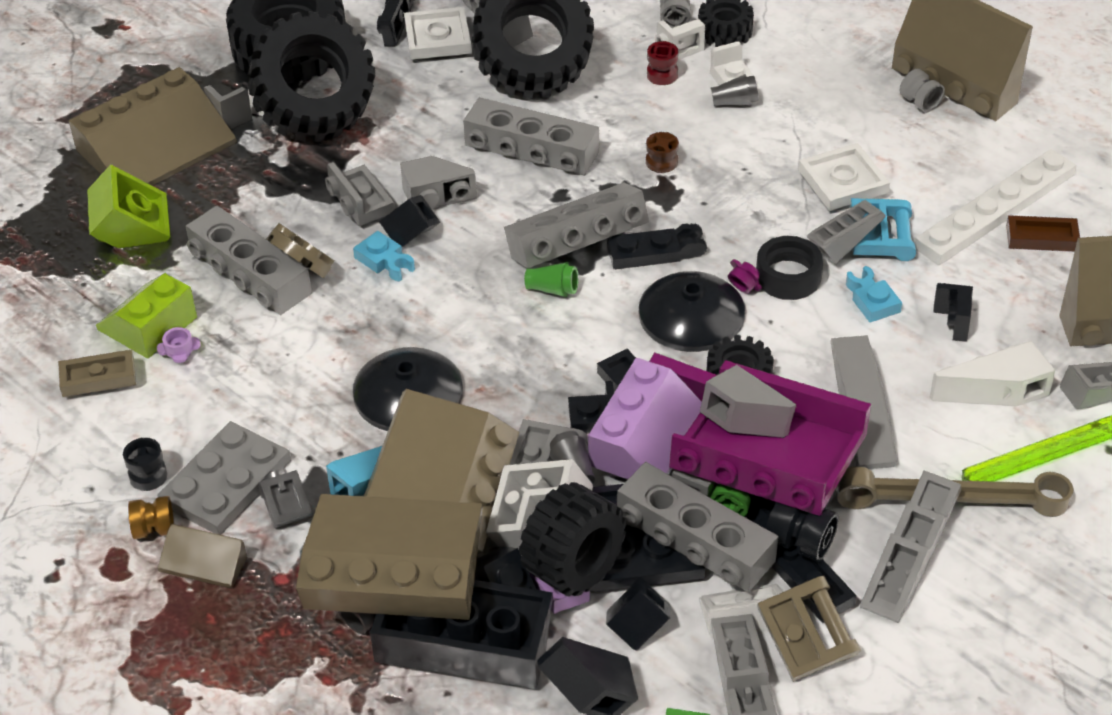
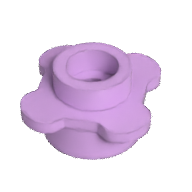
[157,327,201,363]

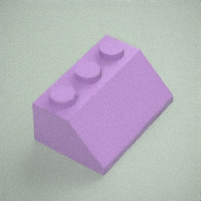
[588,357,702,479]

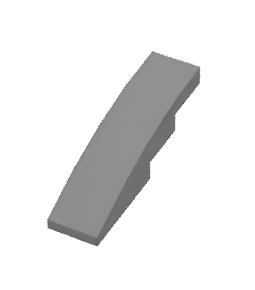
[830,335,897,469]
[860,470,962,623]
[711,614,777,715]

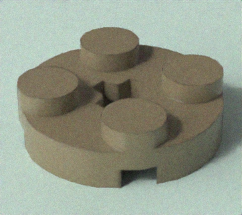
[266,223,335,278]

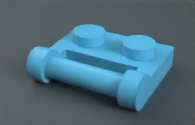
[850,198,916,261]

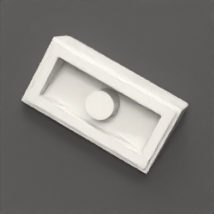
[699,584,783,639]

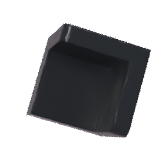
[379,195,441,247]
[606,577,670,650]

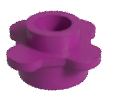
[727,259,762,294]

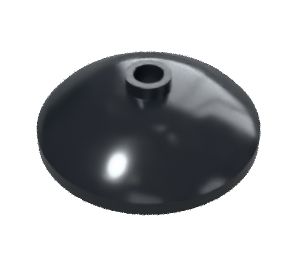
[638,271,745,352]
[353,347,463,431]

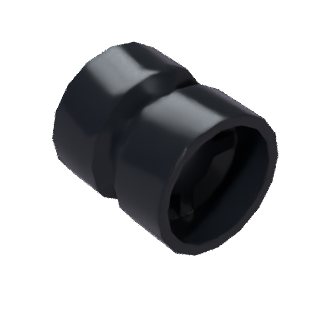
[766,502,839,562]

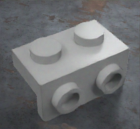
[325,162,395,226]

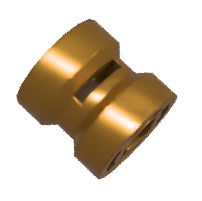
[128,496,174,539]

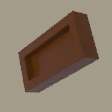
[1006,215,1080,252]

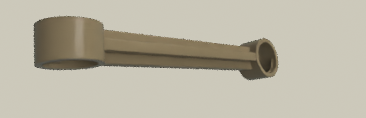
[837,467,1073,517]

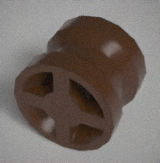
[646,132,679,173]

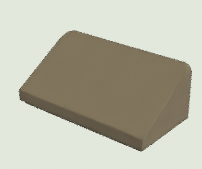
[158,524,247,588]

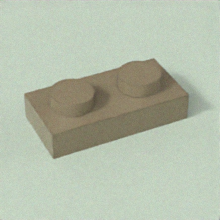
[58,349,136,397]

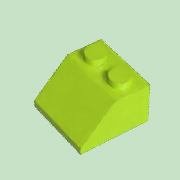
[87,164,170,248]
[96,273,197,359]

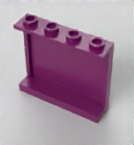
[669,360,871,516]

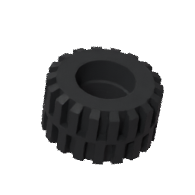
[519,482,626,596]

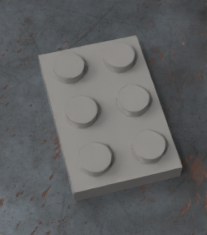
[157,421,291,535]

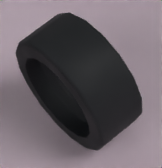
[756,236,823,300]

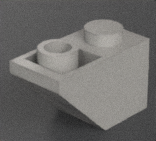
[400,156,477,209]
[700,365,796,438]

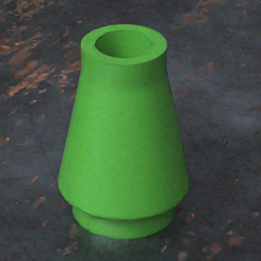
[524,262,578,297]

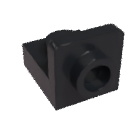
[933,283,973,342]
[568,381,614,434]

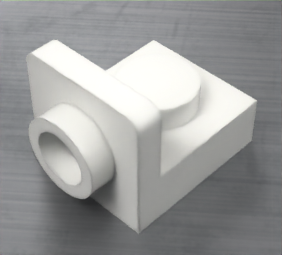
[655,19,705,60]
[710,42,753,85]

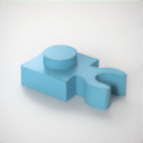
[353,231,415,282]
[846,266,902,323]

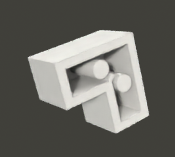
[486,459,593,556]

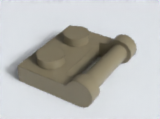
[757,576,861,682]

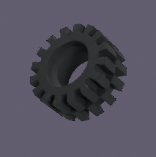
[698,0,754,47]
[706,335,774,375]

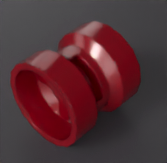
[647,41,678,85]

